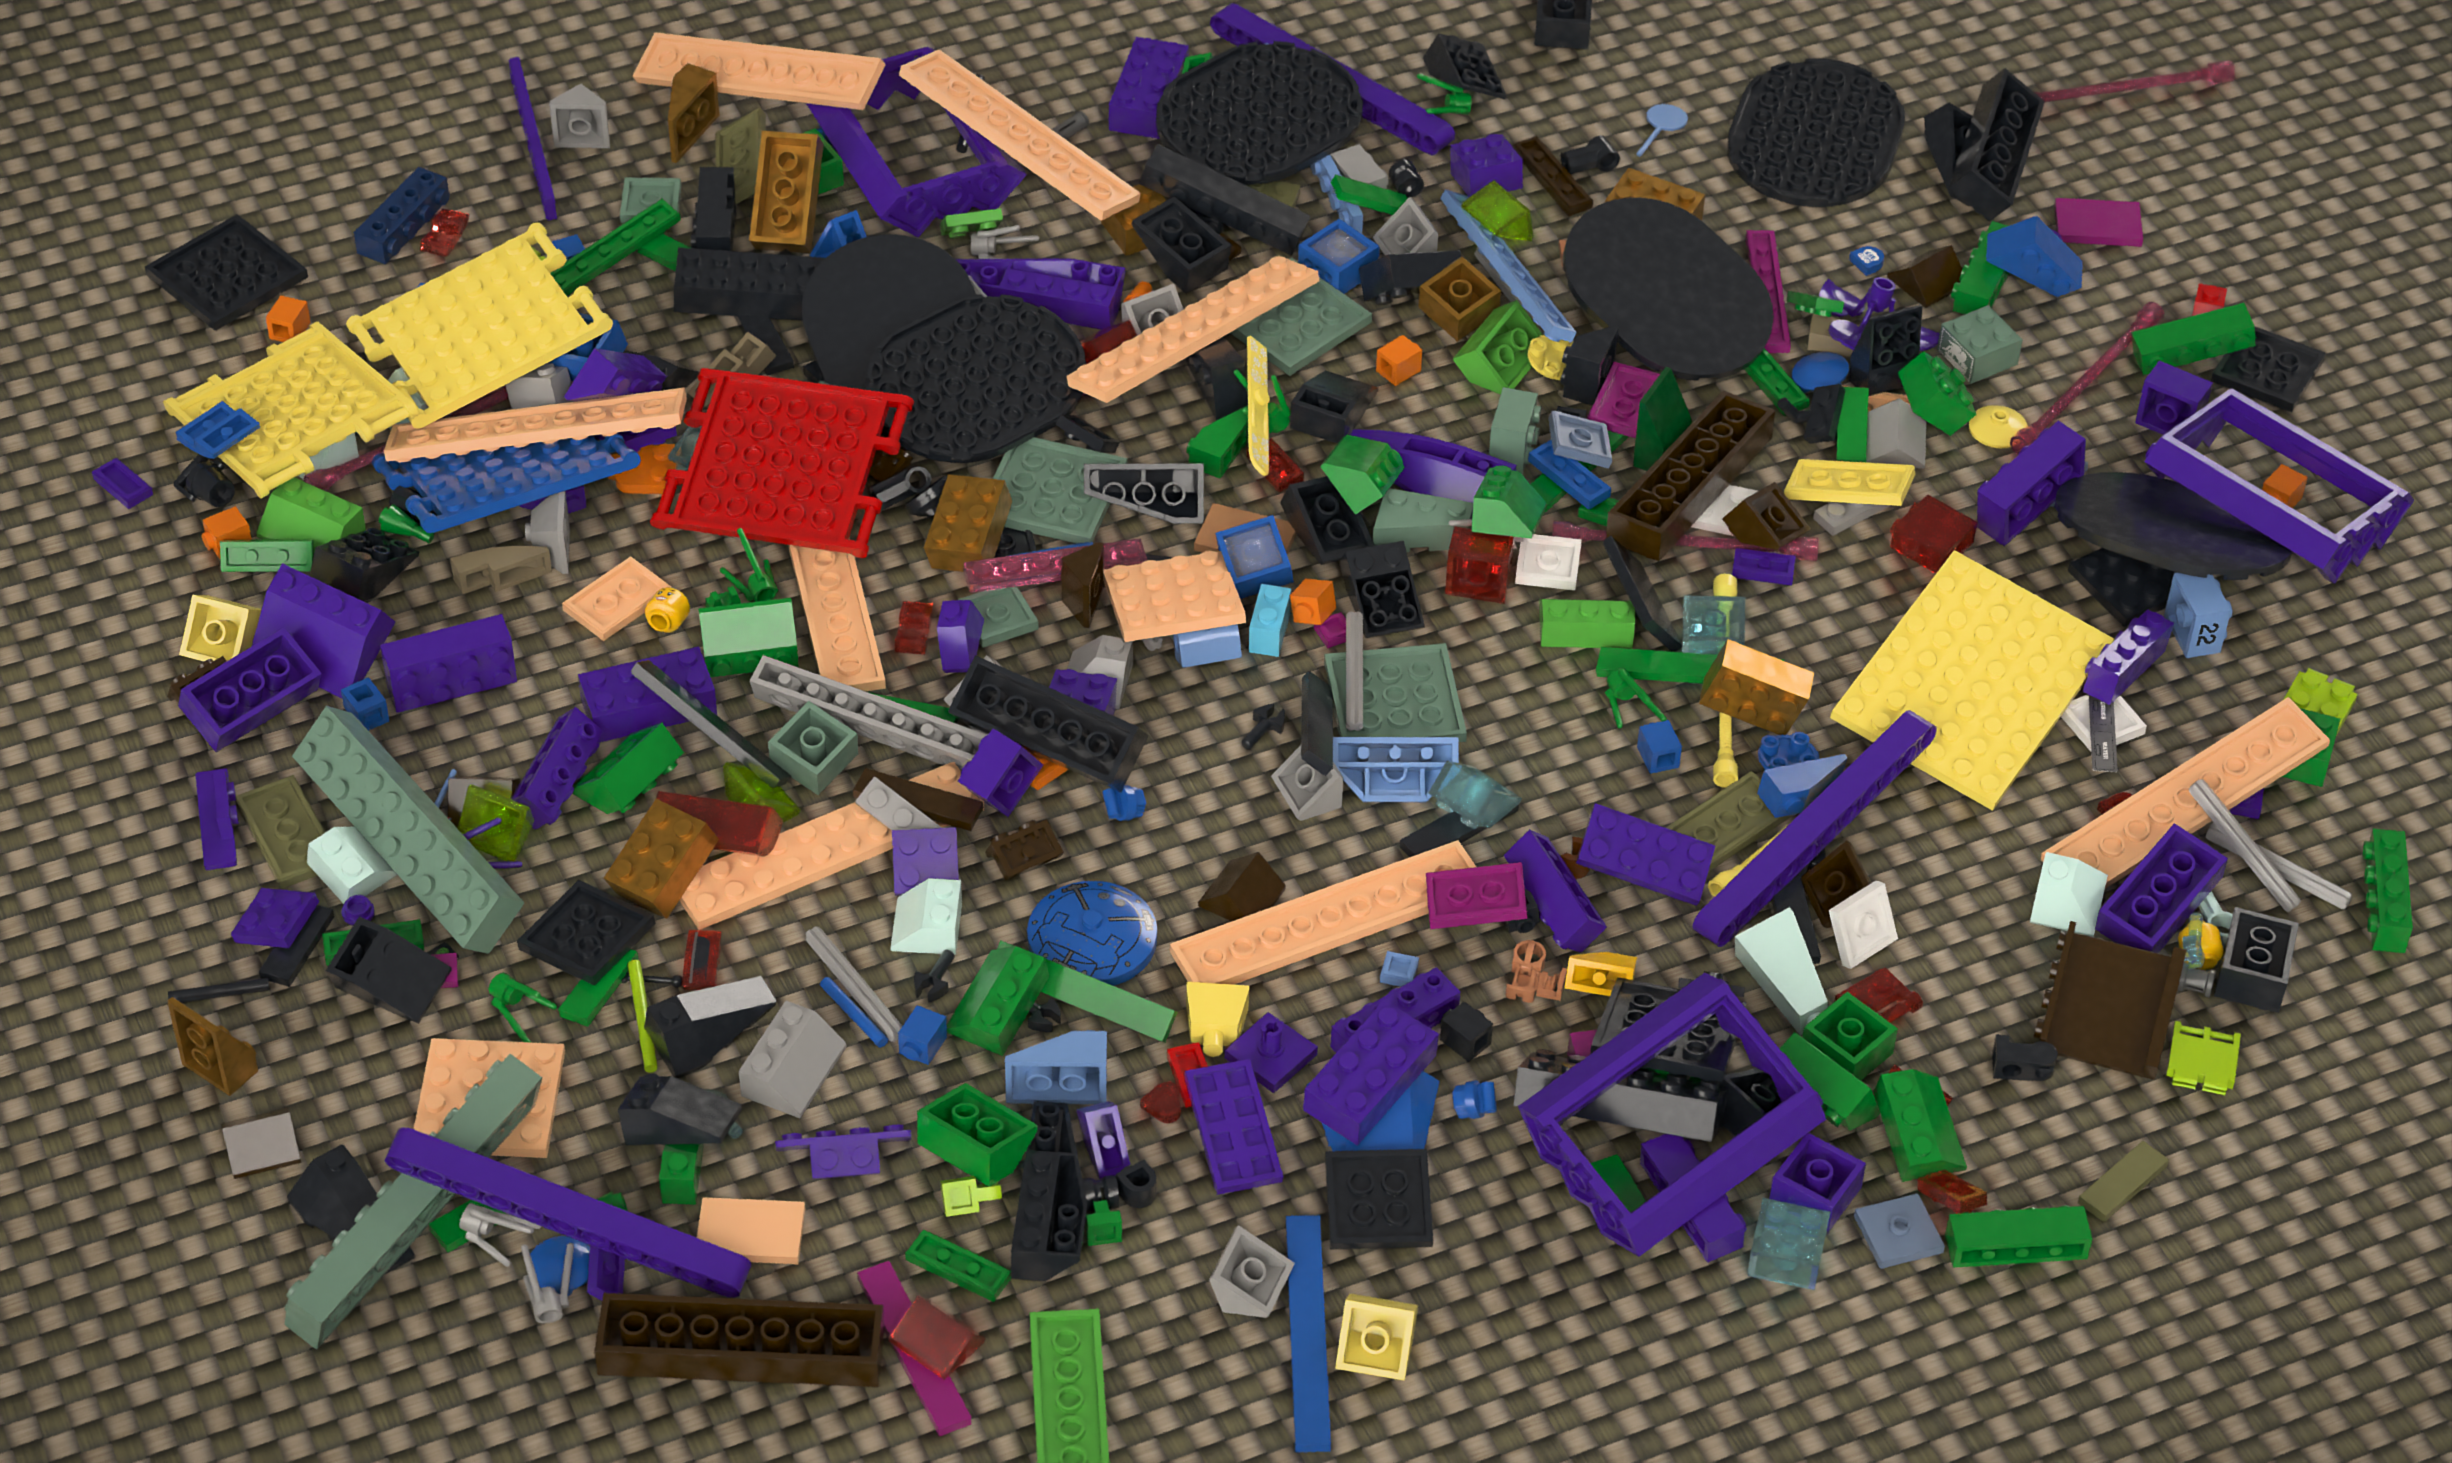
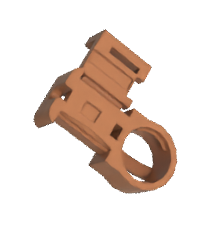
[1505,940,1567,1003]

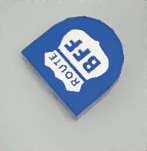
[1849,246,1884,276]

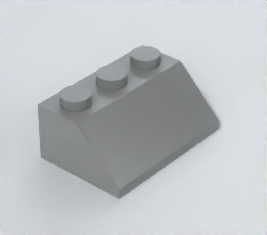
[739,1001,847,1118]

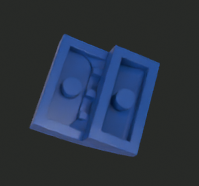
[176,401,260,459]

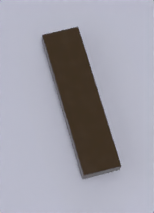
[1513,136,1593,216]
[853,768,983,831]

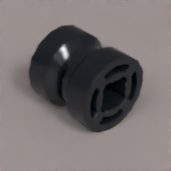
[1388,159,1424,198]
[1082,1175,1119,1212]

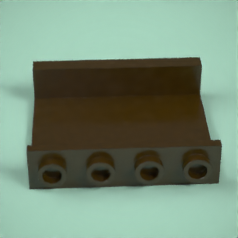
[2034,921,2187,1080]

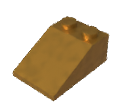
[668,63,720,163]
[167,997,258,1096]

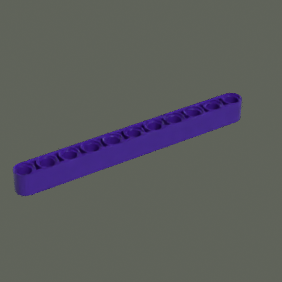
[1210,3,1455,155]
[1692,710,1937,947]
[385,1127,752,1298]

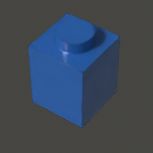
[1637,720,1682,774]
[898,1005,947,1065]

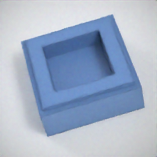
[1380,951,1419,987]

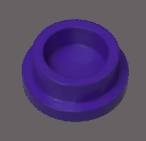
[341,895,375,926]

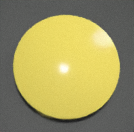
[1527,335,1573,380]

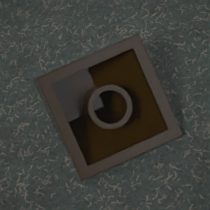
[1722,482,1811,550]

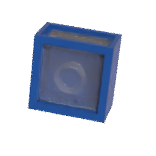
[1298,219,1379,294]
[1215,515,1294,599]

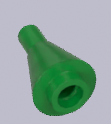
[378,504,434,543]

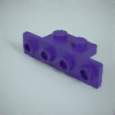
[195,768,239,870]
[775,1125,911,1180]

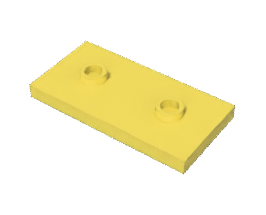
[1784,459,1915,506]

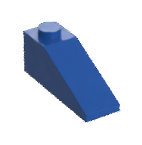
[1757,754,1847,818]

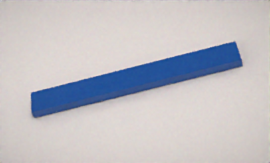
[1286,1215,1331,1452]

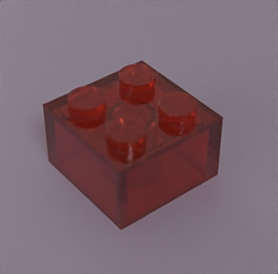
[1445,526,1514,604]

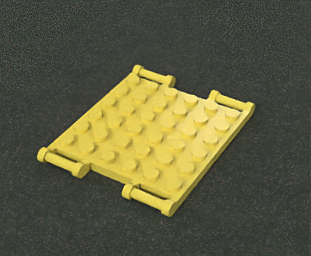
[346,222,613,428]
[163,321,419,498]

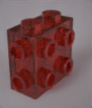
[1890,495,1978,573]

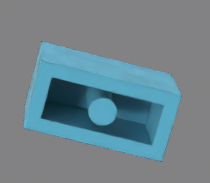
[1249,584,1291,657]

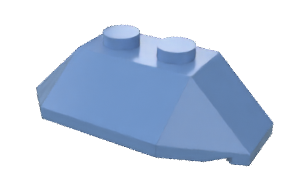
[1333,737,1459,803]

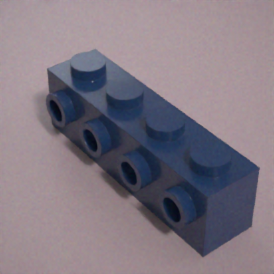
[354,167,450,264]

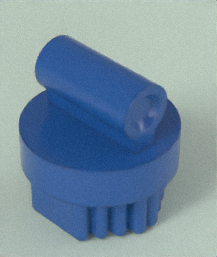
[1102,785,1146,821]
[1452,1080,1497,1119]

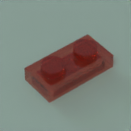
[1247,438,1304,492]
[1917,1170,1987,1214]

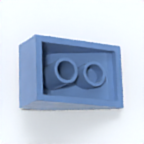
[1005,1030,1107,1104]

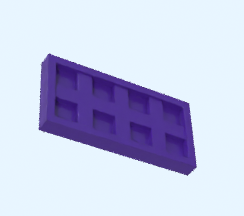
[1576,803,1715,906]
[1184,1059,1283,1195]

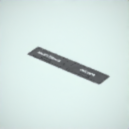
[2088,694,2118,772]

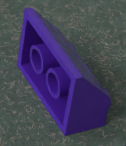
[564,348,667,401]

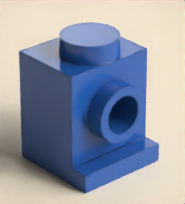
[341,677,389,731]

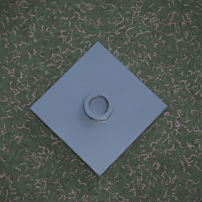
[1548,411,1613,468]
[1854,1193,1945,1269]

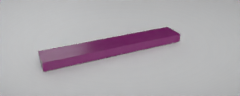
[1745,230,1791,353]
[857,1261,972,1437]

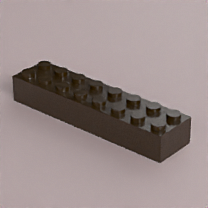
[1606,390,1775,562]
[594,1293,885,1387]

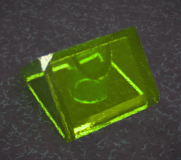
[1461,180,1534,241]
[723,761,801,835]
[458,784,534,862]

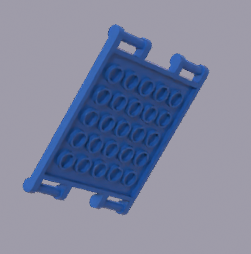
[372,401,641,533]

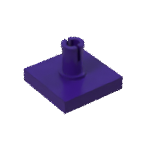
[1224,1012,1318,1093]

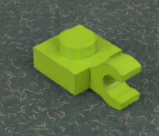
[940,1176,1002,1217]

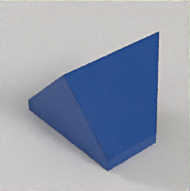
[809,210,867,258]

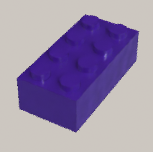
[1109,37,1189,139]
[1977,420,2086,546]
[380,614,517,713]
[178,627,322,752]
[578,646,717,743]
[2095,823,2228,953]
[1303,999,1439,1146]

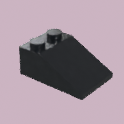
[1132,197,1231,294]
[1359,250,1461,305]
[1280,476,1375,565]
[2214,907,2299,1013]
[1720,1068,1782,1137]
[618,1074,742,1145]

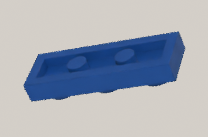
[1528,440,1611,510]

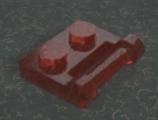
[1834,967,1923,1023]

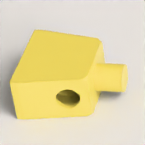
[1186,982,1249,1057]

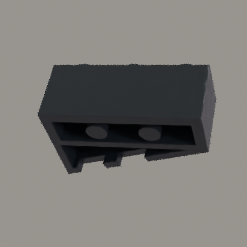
[691,167,737,251]
[1183,337,1248,421]

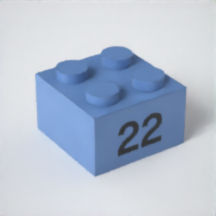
[2164,572,2232,658]

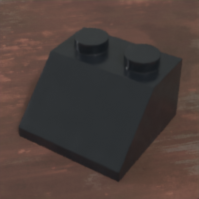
[1560,326,1619,406]

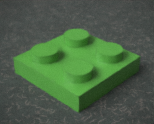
[940,208,1003,239]

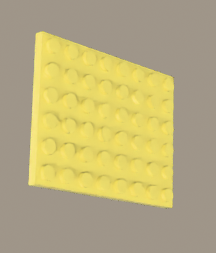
[1830,550,2114,811]

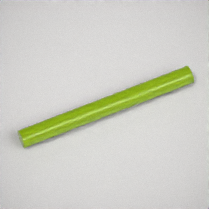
[628,960,658,1073]

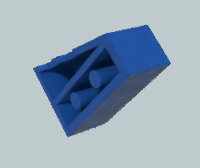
[1986,215,2082,297]

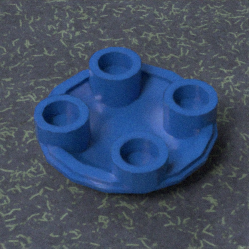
[1792,352,1849,392]
[1758,732,1819,769]
[530,1236,590,1296]

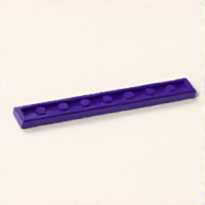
[509,57,557,220]

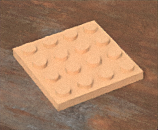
[1103,551,1246,642]
[414,1038,565,1158]

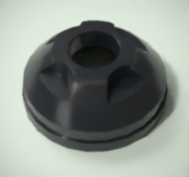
[904,474,948,518]

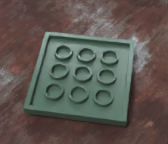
[1230,258,1372,376]
[993,437,1127,544]
[1324,643,1467,742]

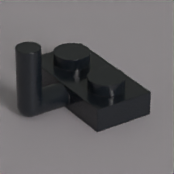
[1777,384,1846,444]

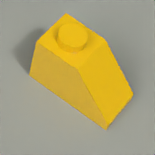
[1565,952,1637,996]

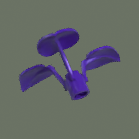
[1819,277,1940,351]

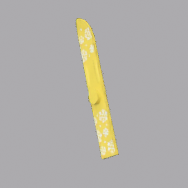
[1247,335,1270,476]

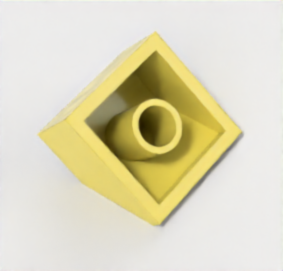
[179,595,262,661]
[1335,1294,1418,1380]

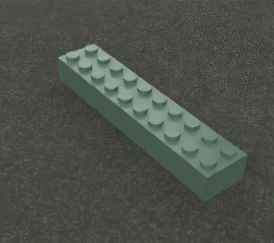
[292,706,525,954]
[284,1054,542,1349]

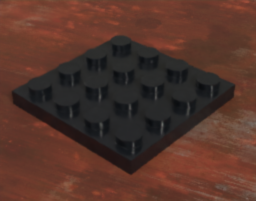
[145,214,308,331]
[1590,977,1747,1082]

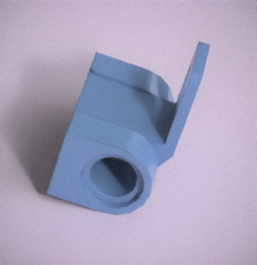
[1173,624,1242,668]

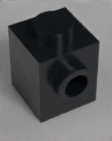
[1440,1002,1493,1062]

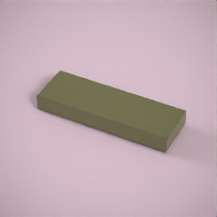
[2078,1141,2169,1222]

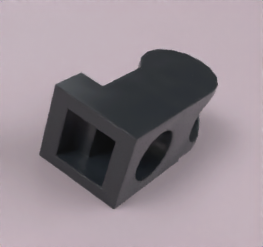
[1992,1034,2058,1081]

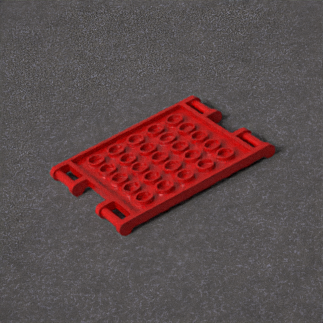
[650,368,914,558]

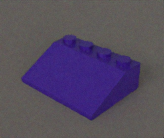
[251,563,395,699]

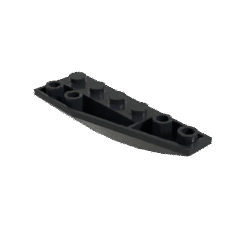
[1011,1101,1087,1282]

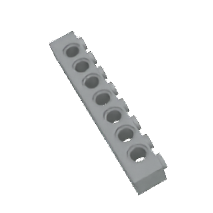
[750,655,986,771]

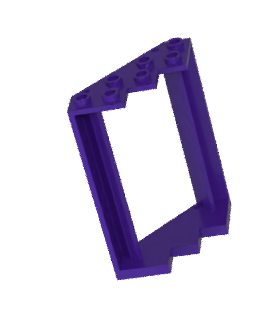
[806,46,1027,237]
[2144,388,2414,585]
[1518,973,1826,1257]

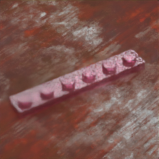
[963,538,1148,593]

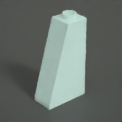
[1735,907,1828,1035]

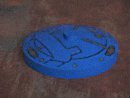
[1027,881,1157,986]

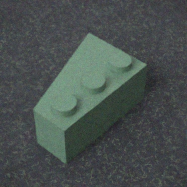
[1373,488,1473,552]

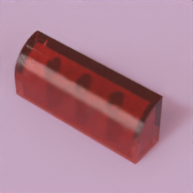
[655,791,783,857]

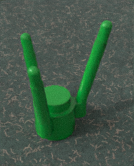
[1417,73,1472,115]
[1234,370,1291,433]
[720,528,778,602]
[1605,668,1667,729]
[488,972,557,1043]

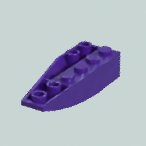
[955,258,1125,331]
[1350,429,1516,503]

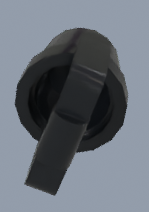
[174,454,235,507]

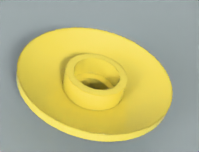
[1969,405,2028,448]

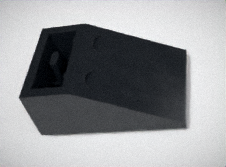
[1423,33,1507,99]
[1849,305,1922,396]
[1290,370,1379,444]
[310,528,419,601]
[1340,541,1425,638]
[325,917,452,1024]

